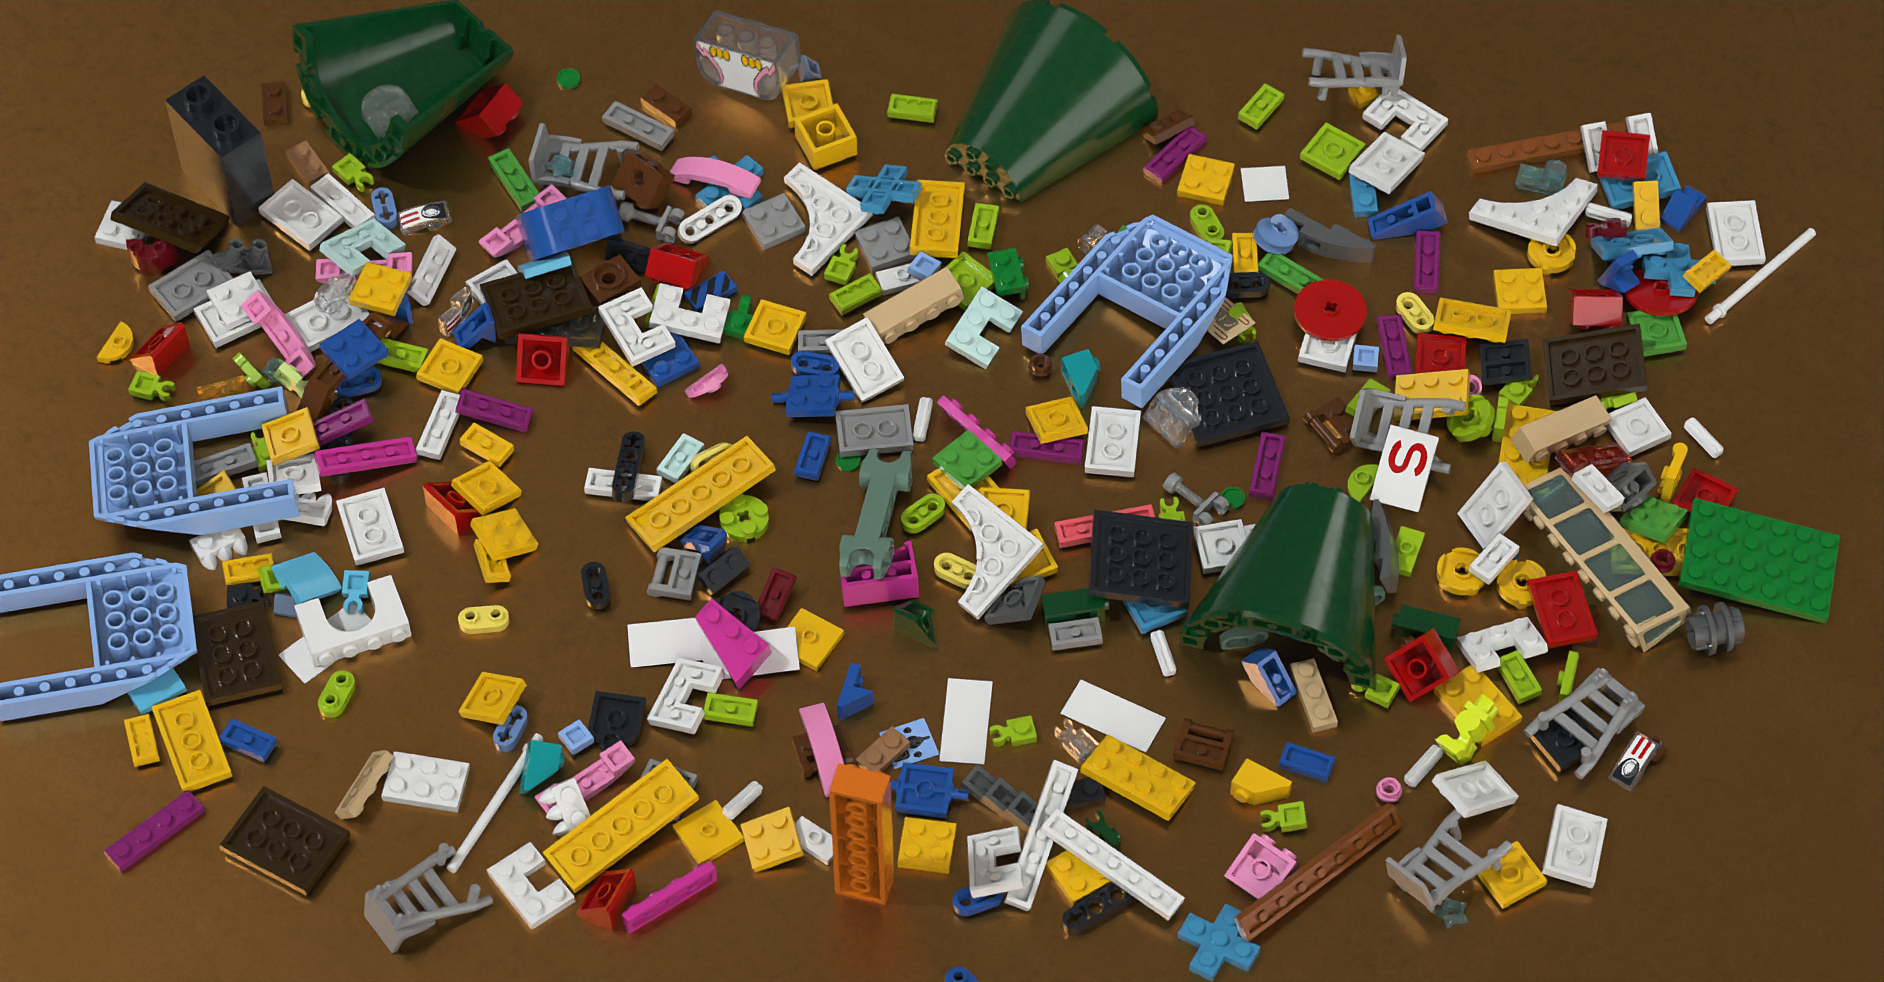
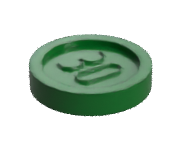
[557,68,580,90]
[836,453,861,472]
[1221,487,1245,510]

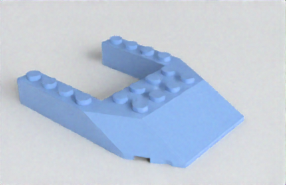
[1021,215,1233,408]
[89,386,300,535]
[0,553,197,721]

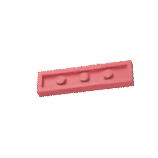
[1054,504,1155,548]

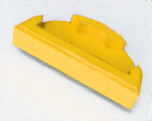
[97,321,134,364]

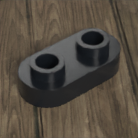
[1226,272,1270,298]
[581,562,611,609]

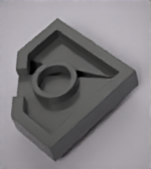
[984,576,1046,625]

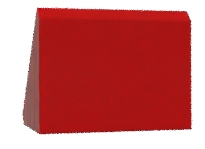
[130,323,190,377]
[516,333,570,386]
[423,481,485,536]
[576,869,637,931]

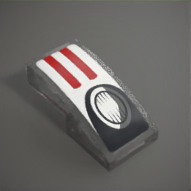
[397,201,452,236]
[438,285,473,337]
[1609,731,1660,792]

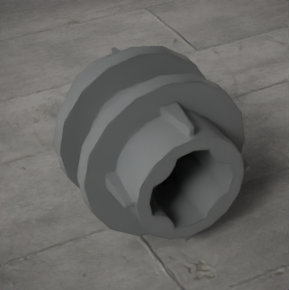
[1686,602,1745,656]

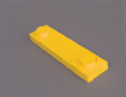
[573,332,657,406]

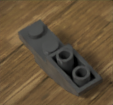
[1284,207,1376,263]

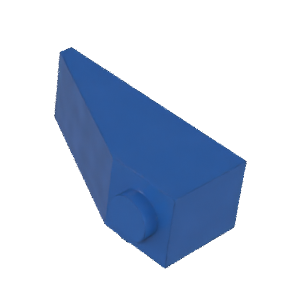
[1367,191,1448,240]

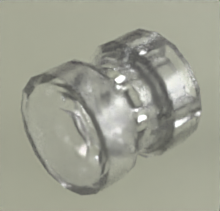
[1077,224,1108,255]

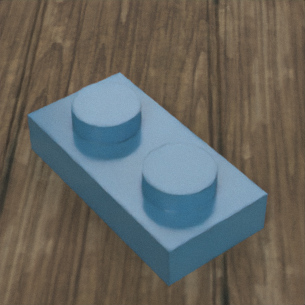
[1349,174,1378,217]

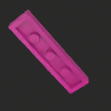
[937,395,1017,470]
[314,437,417,477]
[622,861,717,934]

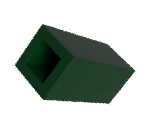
[1041,588,1109,629]
[1391,604,1461,652]

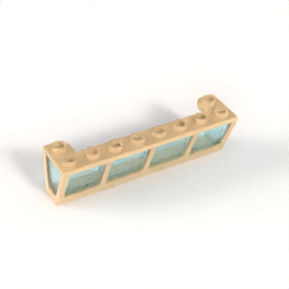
[1522,464,1692,652]

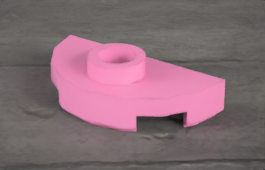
[685,364,729,398]

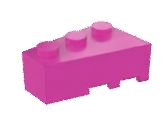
[839,540,919,607]
[695,598,772,690]

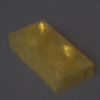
[196,375,249,402]

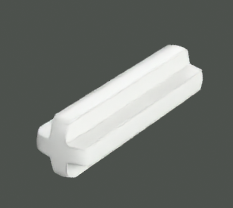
[1585,202,1632,227]
[912,397,933,442]
[1684,417,1724,458]
[1150,630,1177,677]
[1404,745,1443,787]
[722,781,763,820]

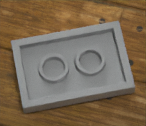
[148,250,234,322]
[835,404,914,457]

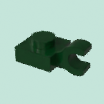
[1085,810,1122,852]

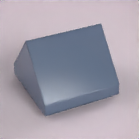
[798,55,822,83]
[273,592,297,618]

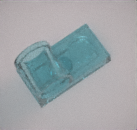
[1515,160,1567,196]

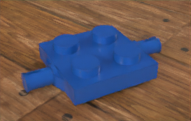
[772,374,855,417]
[891,762,969,818]

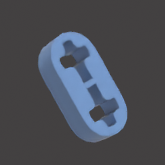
[371,187,398,230]
[493,705,528,752]

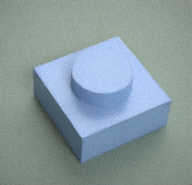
[907,251,941,280]
[1352,345,1379,372]
[558,719,594,755]

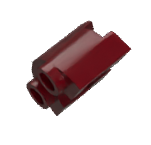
[126,239,178,276]

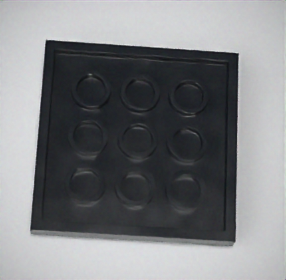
[1169,341,1290,448]
[1088,509,1193,609]

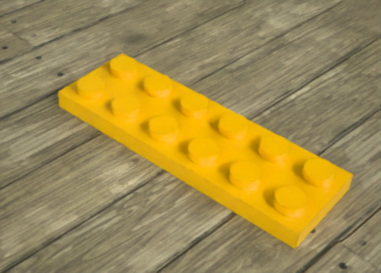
[625,436,776,552]
[543,759,699,893]

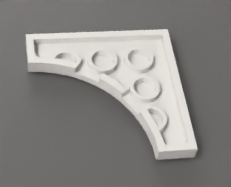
[784,162,873,276]
[1469,178,1598,246]
[952,484,1044,620]

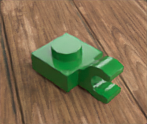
[723,295,753,339]

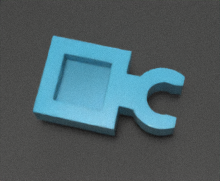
[342,570,371,614]

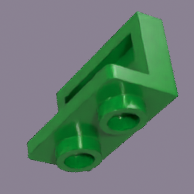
[987,248,1029,300]

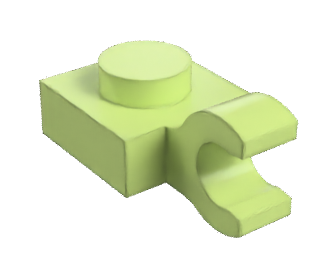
[273,362,309,398]

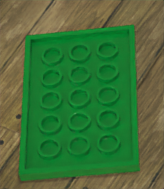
[1678,498,1840,624]

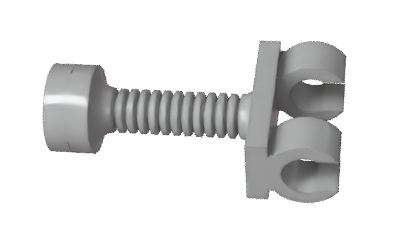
[619,201,685,243]
[1163,472,1230,526]

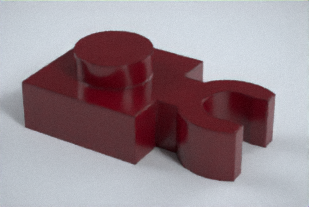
[1585,218,1627,238]

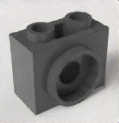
[1605,462,1658,511]

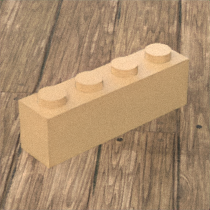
[863,267,964,344]
[1511,395,1612,463]

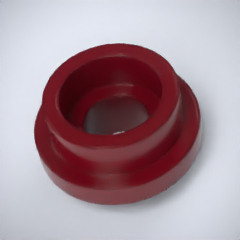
[1650,549,1676,573]

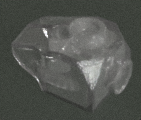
[313,273,356,315]

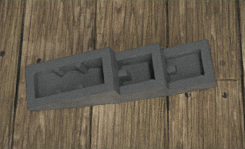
[1371,499,1399,593]
[960,764,1038,833]

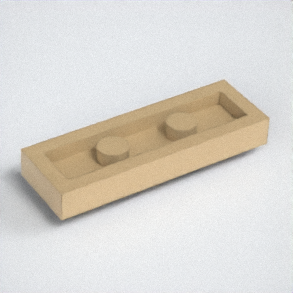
[1289,658,1338,733]
[335,750,394,819]

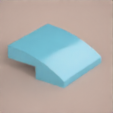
[517,251,572,278]
[271,552,342,605]
[127,668,187,715]

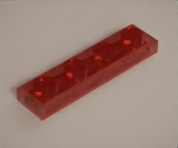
[1554,442,1632,475]

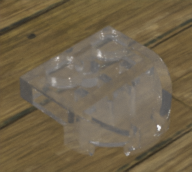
[361,85,418,139]
[1142,387,1201,448]

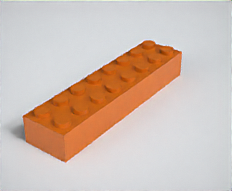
[829,763,894,905]

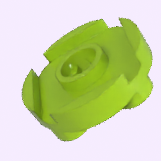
[1447,395,1495,442]
[719,494,769,542]

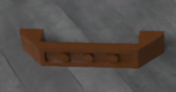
[297,312,408,422]

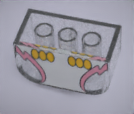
[693,10,801,100]

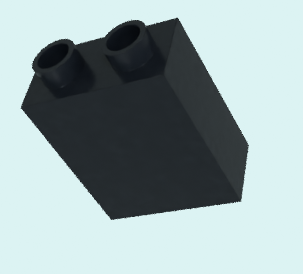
[165,75,274,227]

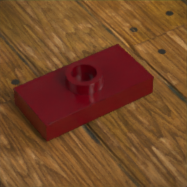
[757,567,797,623]

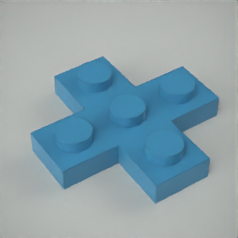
[695,155,764,211]
[846,164,922,214]
[1642,243,1716,297]
[1177,904,1260,981]

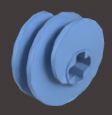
[1253,214,1299,255]

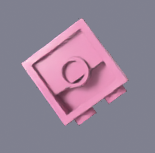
[1224,833,1300,899]

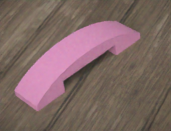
[670,157,761,198]
[479,184,567,258]
[316,252,412,287]
[241,290,316,380]
[799,703,844,797]
[535,740,635,814]

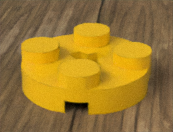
[1527,234,1576,275]
[1436,547,1485,596]
[1496,559,1546,609]

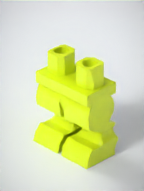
[1435,694,1499,766]

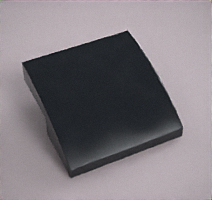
[1479,339,1532,386]

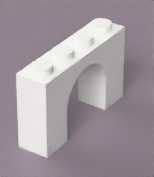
[294,575,411,667]

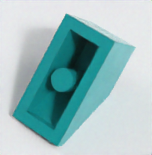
[1061,349,1100,409]
[519,740,565,795]

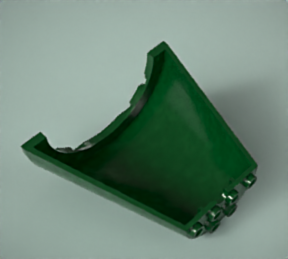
[292,0,513,168]
[945,0,1158,203]
[1179,482,1377,690]

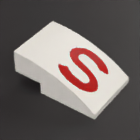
[1370,425,1439,512]

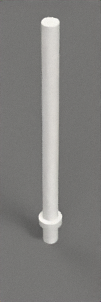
[1705,228,1816,324]
[447,733,544,873]

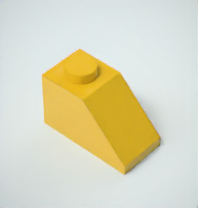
[1230,758,1292,806]

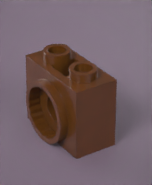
[611,151,675,210]
[580,254,641,314]

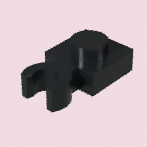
[227,584,271,608]

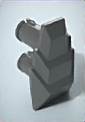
[213,238,273,275]

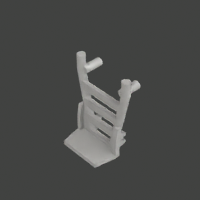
[1302,35,1407,101]
[529,123,639,203]
[1349,388,1466,474]
[1524,668,1645,779]
[1386,809,1513,913]
[364,843,493,953]

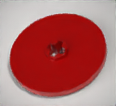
[1625,269,1698,316]
[1294,280,1367,341]

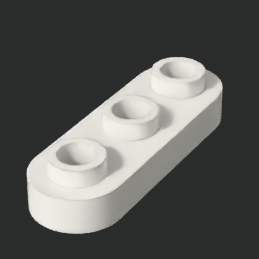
[678,195,742,244]

